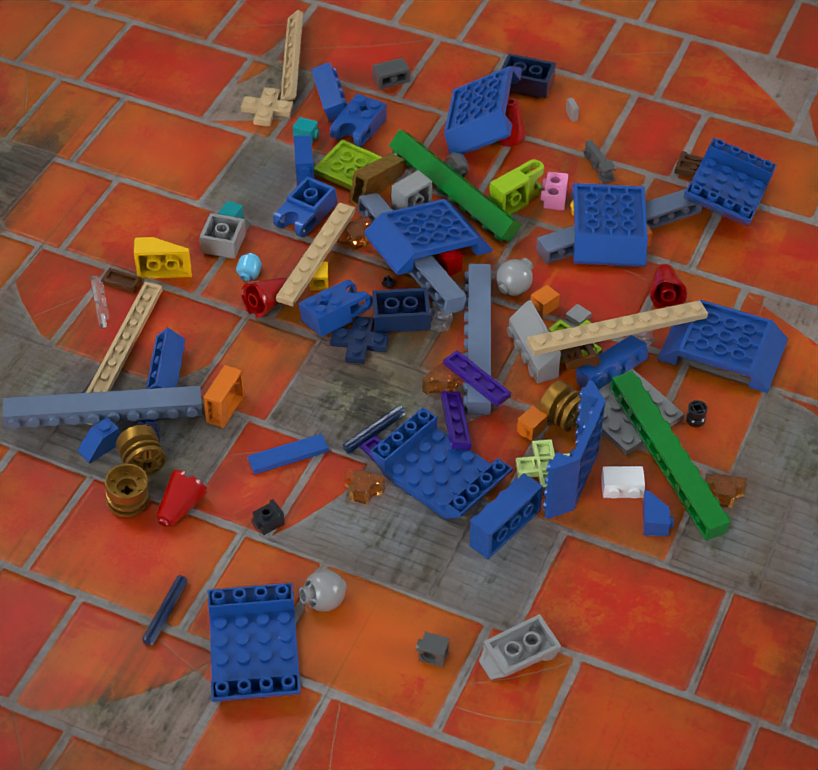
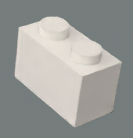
[601,466,645,499]

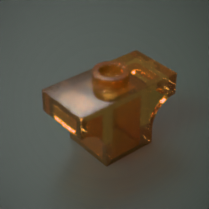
[337,216,371,250]
[422,362,459,395]
[344,468,385,505]
[705,473,746,508]

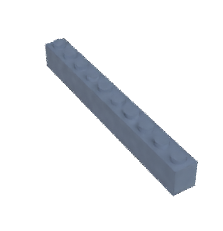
[536,189,702,264]
[357,193,466,315]
[463,264,491,415]
[3,386,202,429]

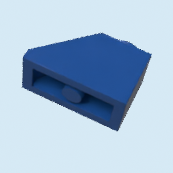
[78,417,120,464]
[643,490,674,536]

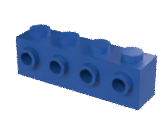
[311,62,348,122]
[146,328,185,389]
[575,335,648,390]

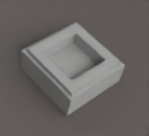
[566,98,579,122]
[565,304,592,326]

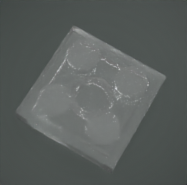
[90,275,109,328]

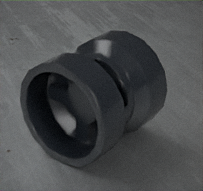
[686,400,708,427]

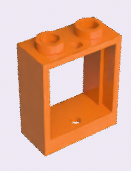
[203,365,244,428]

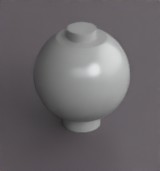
[496,258,534,296]
[299,569,347,612]

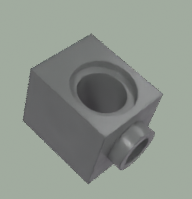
[416,631,450,667]

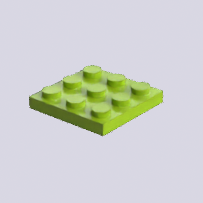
[313,140,382,190]

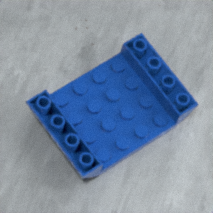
[444,66,522,155]
[683,137,777,227]
[571,183,648,267]
[364,199,493,275]
[658,299,788,393]
[543,380,606,519]
[370,407,513,519]
[207,583,300,702]

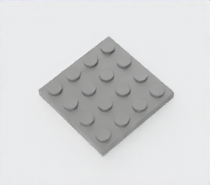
[599,368,684,455]

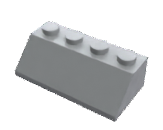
[507,300,561,384]

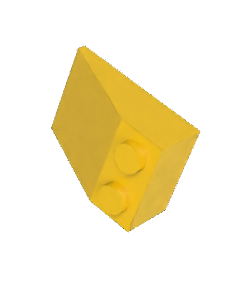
[134,237,192,279]

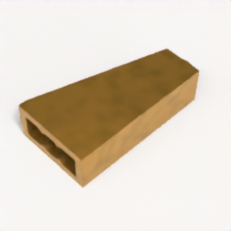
[349,153,404,207]

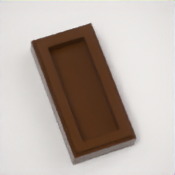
[101,268,142,294]

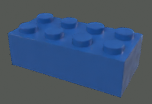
[469,473,543,559]

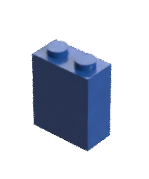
[294,135,314,186]

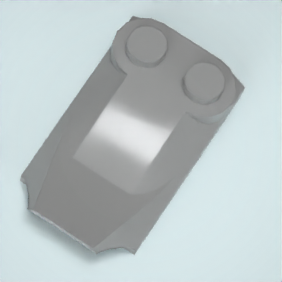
[479,614,561,680]

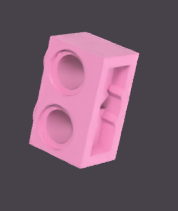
[541,172,568,210]

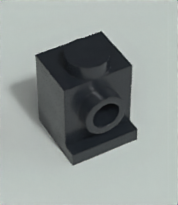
[251,499,285,535]

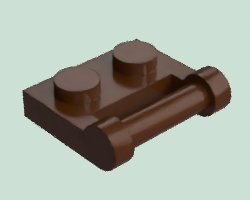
[674,151,703,178]
[560,343,600,370]

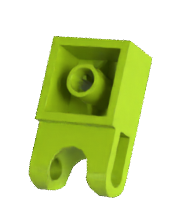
[489,159,544,215]

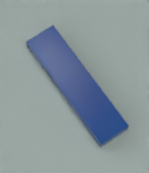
[247,434,329,474]

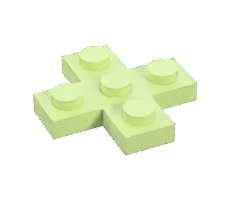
[515,439,570,492]

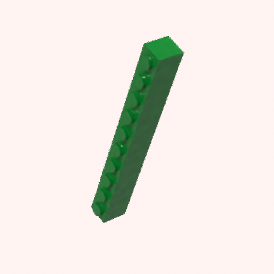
[389,129,522,242]
[610,371,730,541]

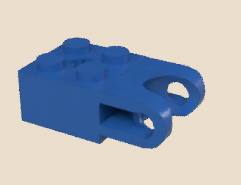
[330,94,387,147]
[273,176,338,238]
[298,280,373,337]

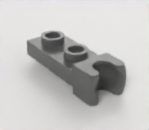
[584,139,616,183]

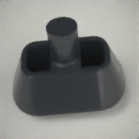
[381,275,396,288]

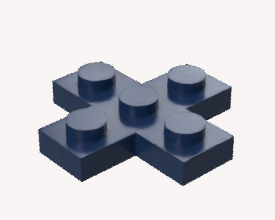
[330,316,389,364]

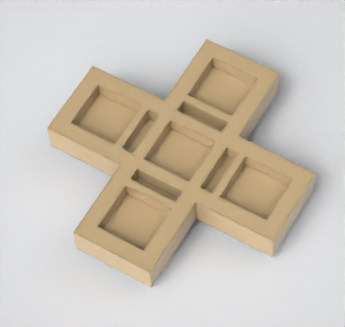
[241,87,293,126]

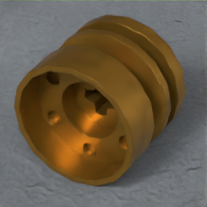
[538,380,582,432]
[116,425,166,477]
[105,463,149,518]

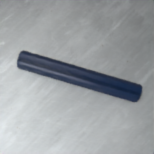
[343,405,406,453]
[142,575,187,646]

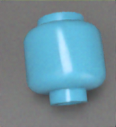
[236,253,262,281]

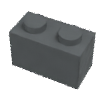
[372,57,410,90]

